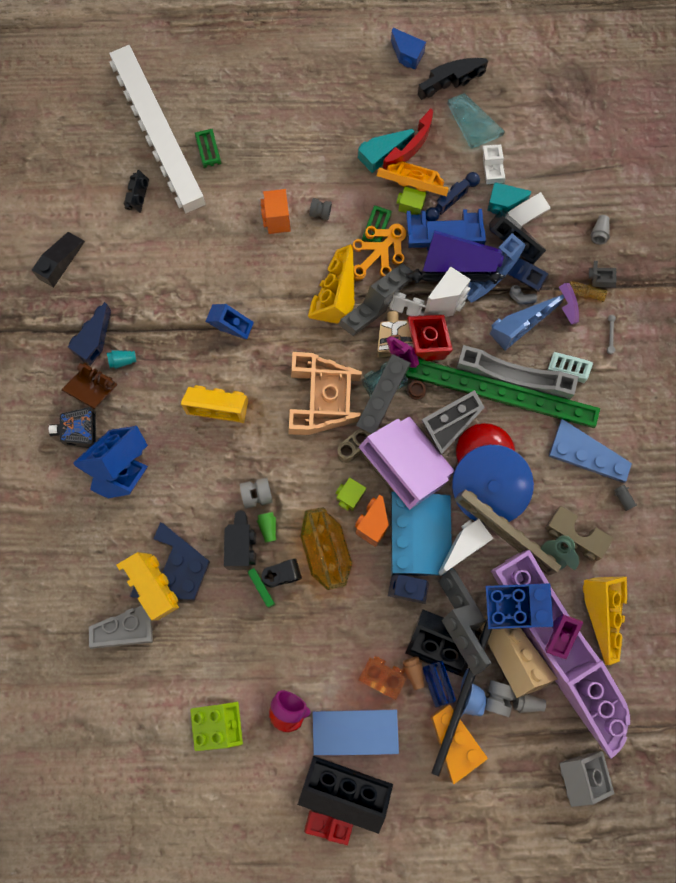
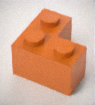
[260,189,291,234]

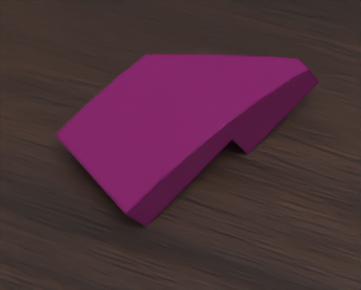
[386,336,419,368]

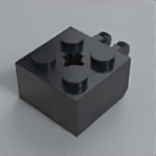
[224,510,256,570]

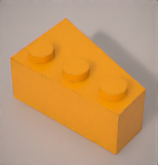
[431,704,488,785]

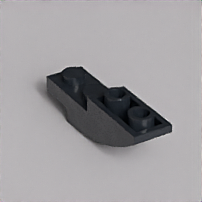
[417,58,488,100]

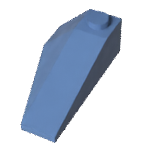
[490,294,565,351]

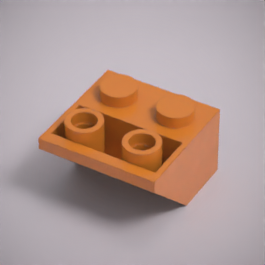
[355,494,389,547]

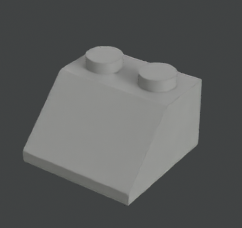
[560,751,614,807]

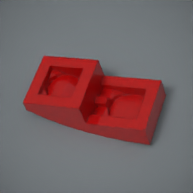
[304,810,353,846]

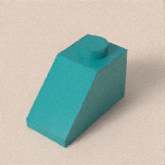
[487,182,531,215]

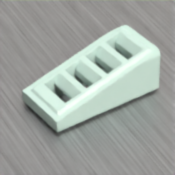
[547,352,593,383]

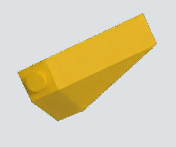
[308,244,355,324]
[583,576,627,665]

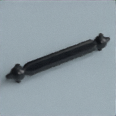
[408,269,505,284]

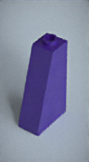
[423,230,504,272]

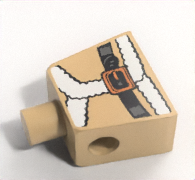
[377,311,414,358]

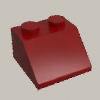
[407,315,453,361]

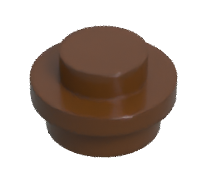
[407,380,426,400]

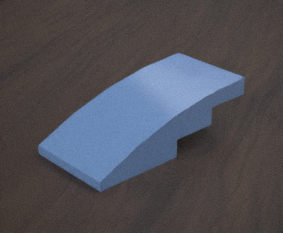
[313,709,399,755]

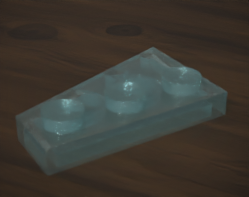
[447,93,505,149]

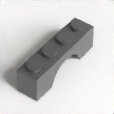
[356,354,412,434]

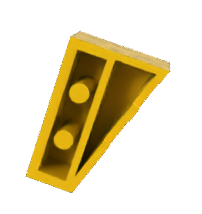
[116,552,179,621]

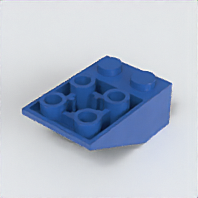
[486,583,553,629]

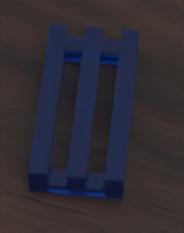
[423,660,456,708]

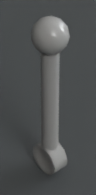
[607,315,616,354]

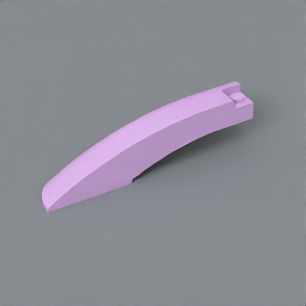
[491,550,630,759]

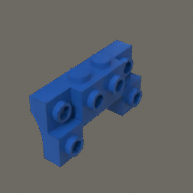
[406,209,486,250]

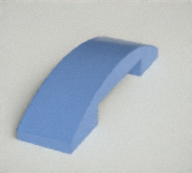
[467,233,525,303]

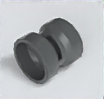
[309,198,332,220]

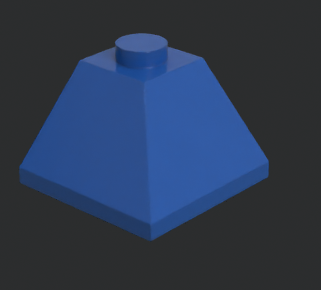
[90,460,148,499]

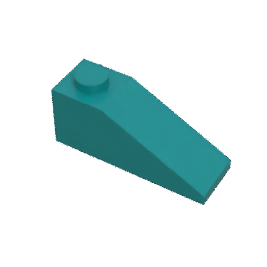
[358,129,415,173]

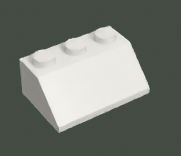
[424,267,471,317]

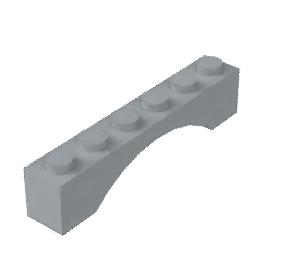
[456,345,579,400]

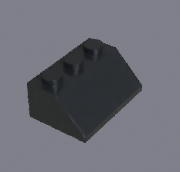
[405,609,481,677]

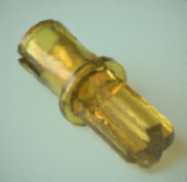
[570,281,607,302]

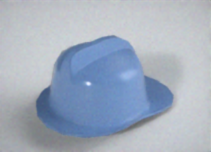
[460,669,486,717]

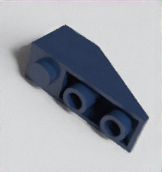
[507,258,549,292]
[68,302,111,366]

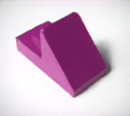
[545,614,583,659]

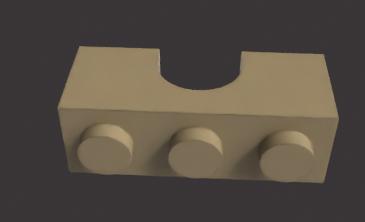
[545,506,614,561]

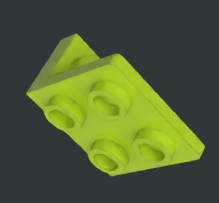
[190,702,243,751]

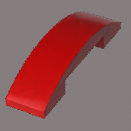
[383,108,434,170]

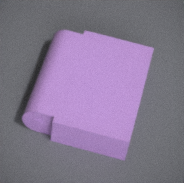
[359,417,455,510]

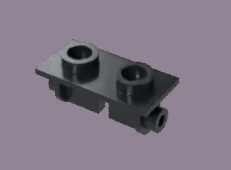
[123,170,149,213]

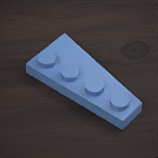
[549,419,632,483]

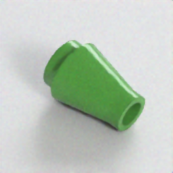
[256,512,276,542]

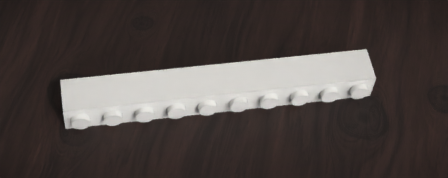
[109,45,206,214]

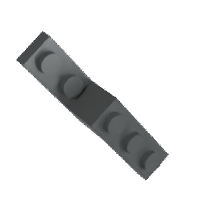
[338,263,413,336]
[438,569,491,675]

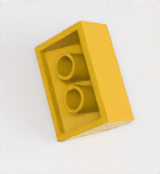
[181,385,248,423]

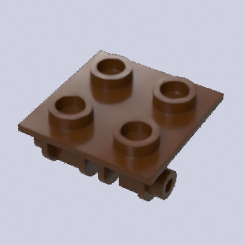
[61,363,118,409]

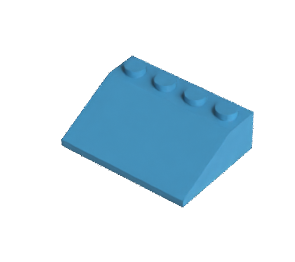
[391,492,452,576]

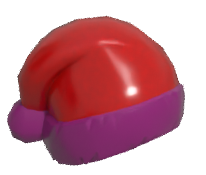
[269,690,311,732]

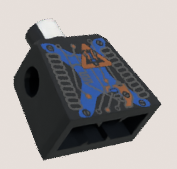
[49,407,96,448]

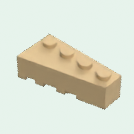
[480,615,557,698]

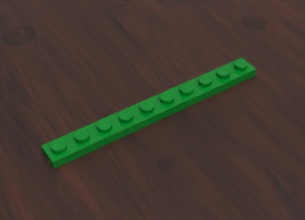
[405,359,600,428]

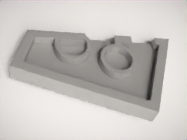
[89,605,153,649]

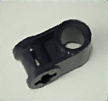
[262,559,302,588]

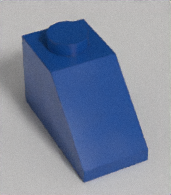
[391,28,426,70]
[205,304,254,339]

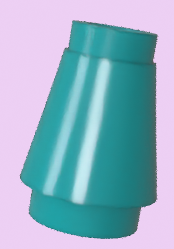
[107,350,136,369]

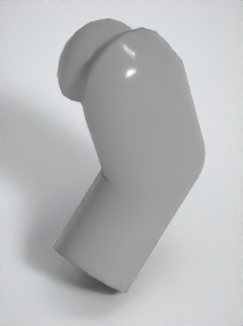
[509,285,537,304]

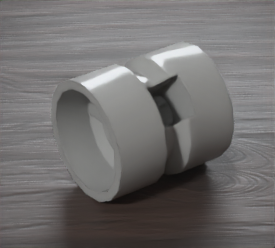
[240,478,273,509]
[485,680,515,717]

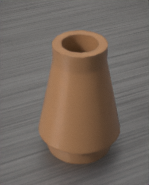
[402,657,425,690]

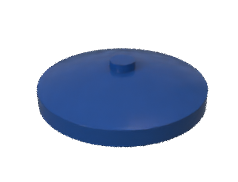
[452,444,534,522]

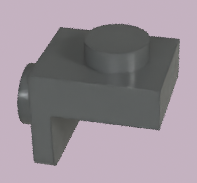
[589,261,616,288]

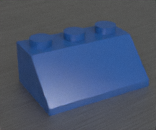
[73,426,148,481]

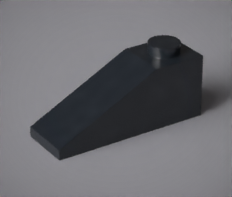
[489,209,546,264]
[32,232,85,288]

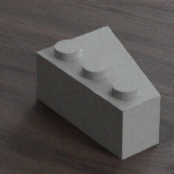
[422,390,485,455]

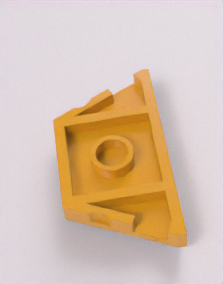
[377,162,449,196]

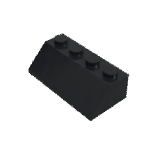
[297,756,393,834]

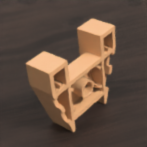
[288,352,362,435]

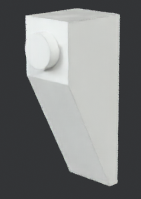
[438,519,493,576]

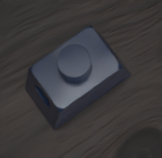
[388,574,429,604]

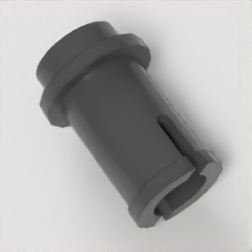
[614,484,637,511]

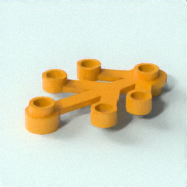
[352,224,406,281]

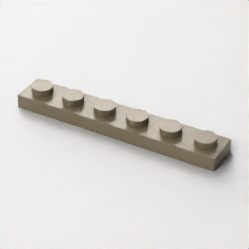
[454,489,561,575]

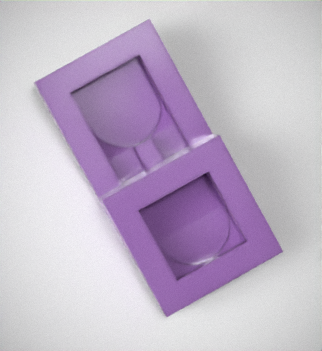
[559,283,579,324]

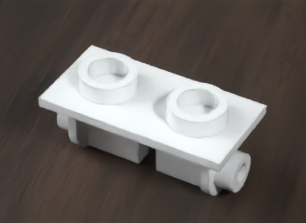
[388,292,426,316]

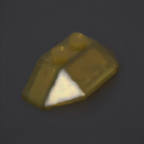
[300,507,352,590]

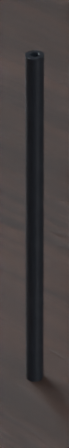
[431,617,492,777]

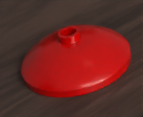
[456,423,515,463]

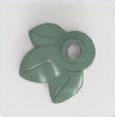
[541,535,579,570]

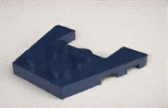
[130,522,210,600]

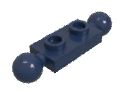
[426,172,480,221]

